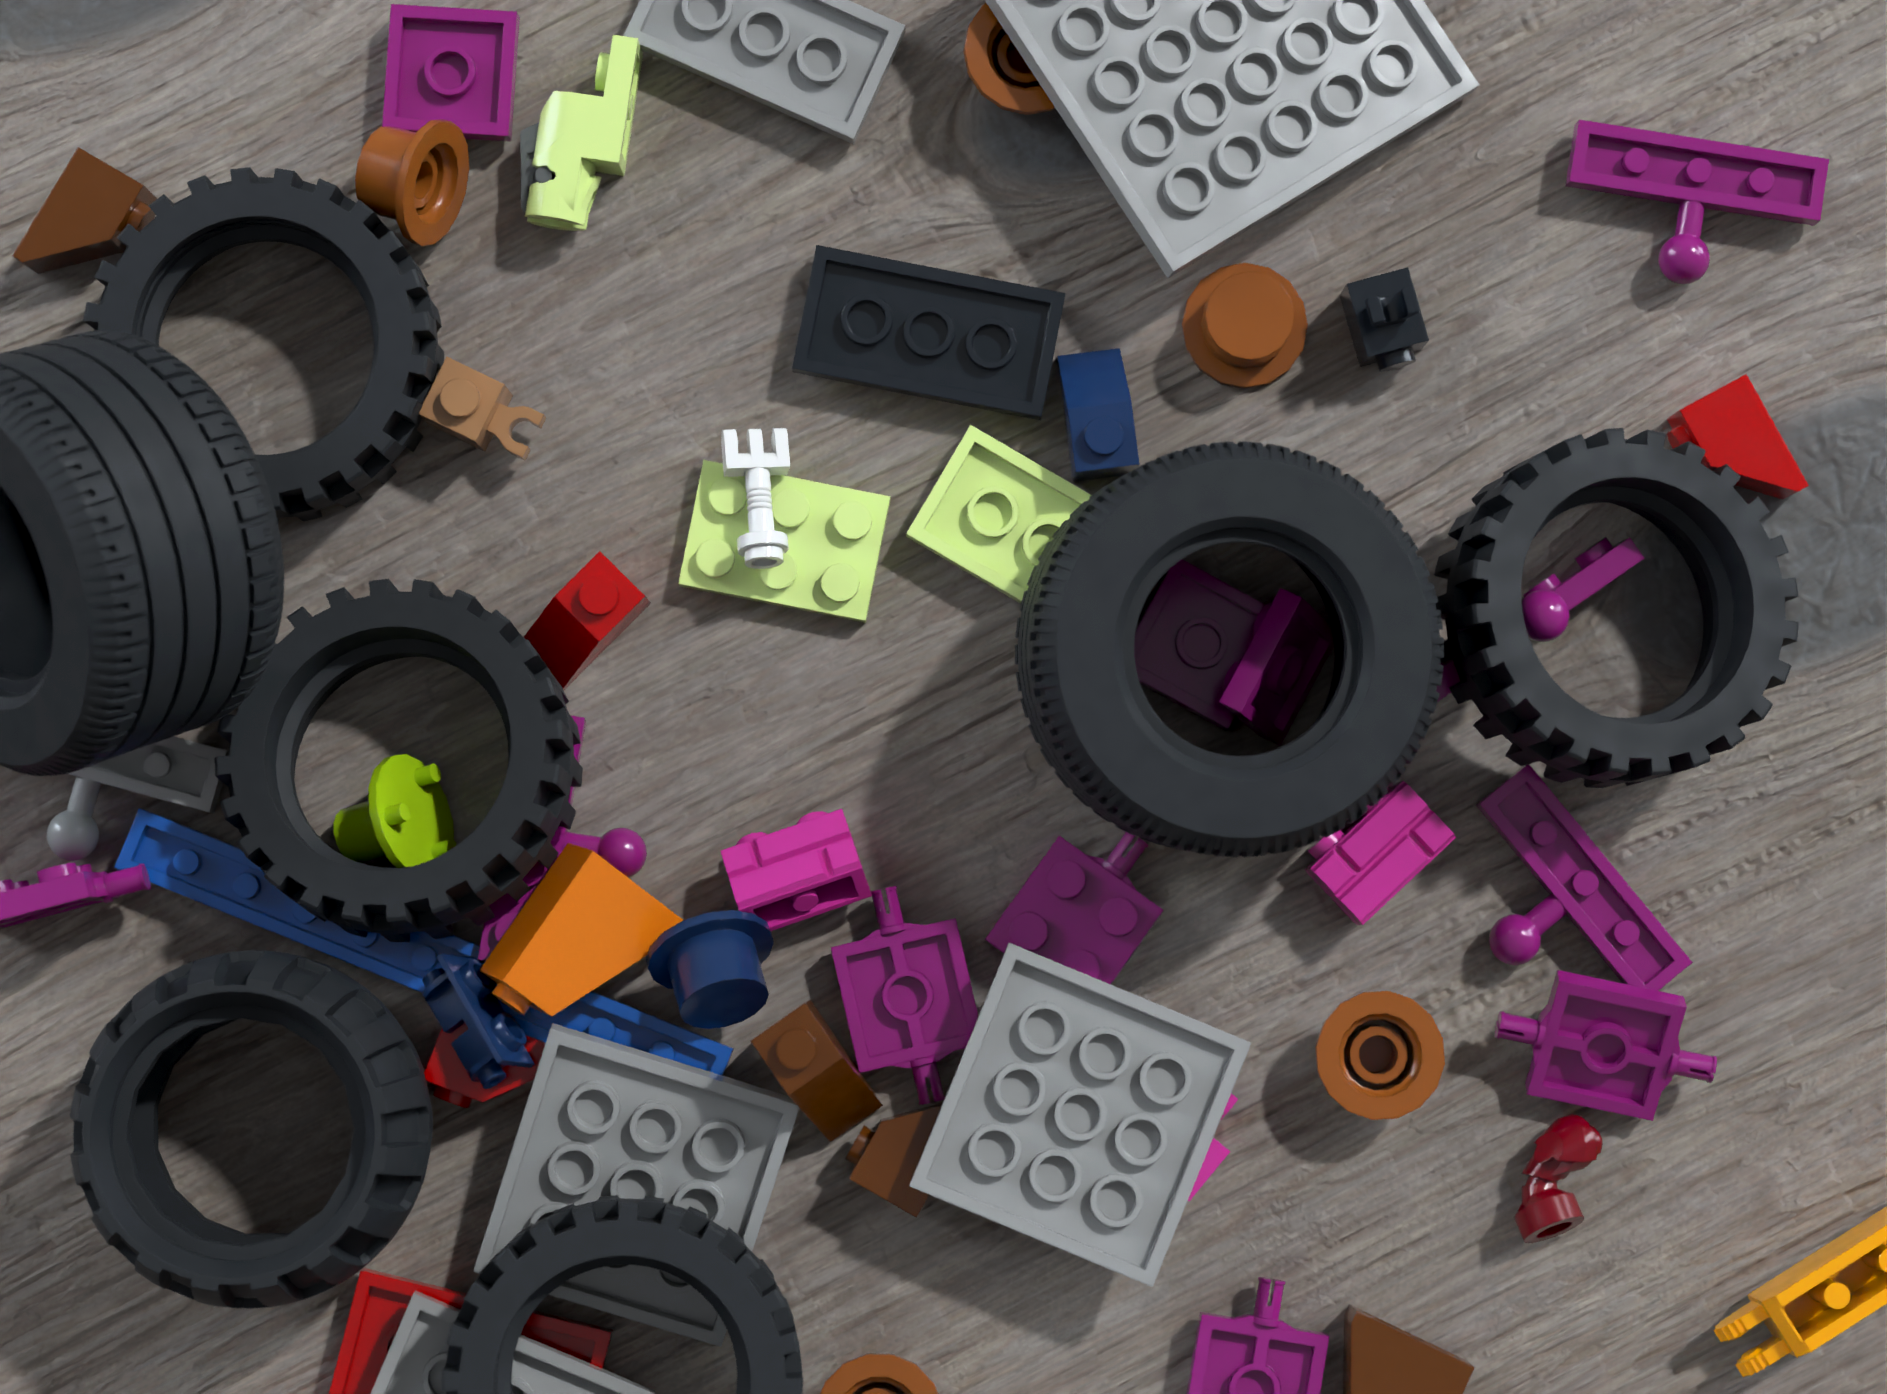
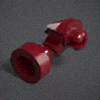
[1514,1114,1603,1243]

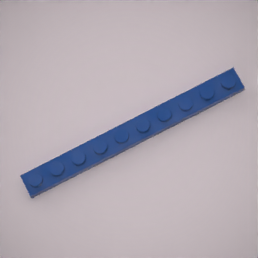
[114,808,734,1076]

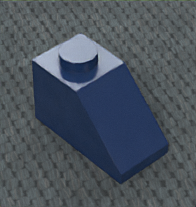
[1057,348,1140,482]

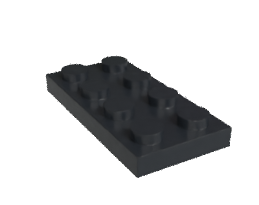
[792,245,1066,420]

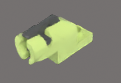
[520,35,643,231]

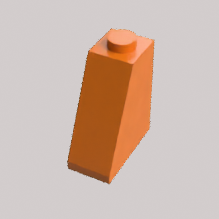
[479,843,683,1017]

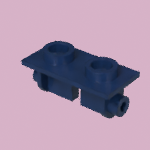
[422,953,535,1089]

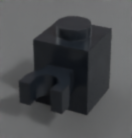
[1339,267,1429,372]

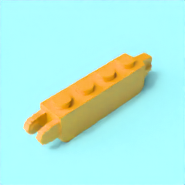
[1713,1206,1887,1377]

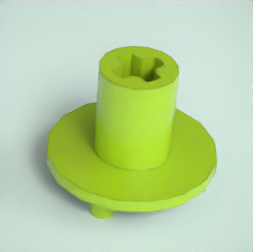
[333,754,457,868]

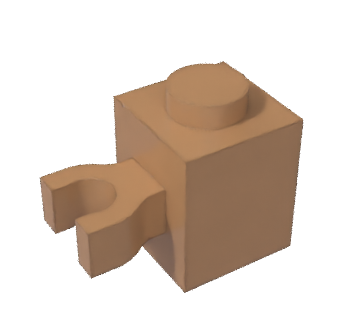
[419,357,546,461]

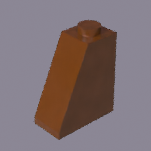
[751,1000,883,1142]
[1343,1304,1475,1394]

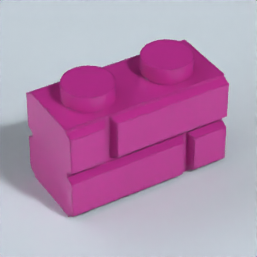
[1305,781,1456,925]
[720,809,872,931]

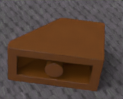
[12,147,157,274]
[845,1102,943,1218]

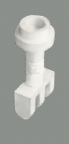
[721,428,790,569]

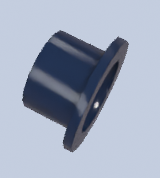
[646,910,774,1029]

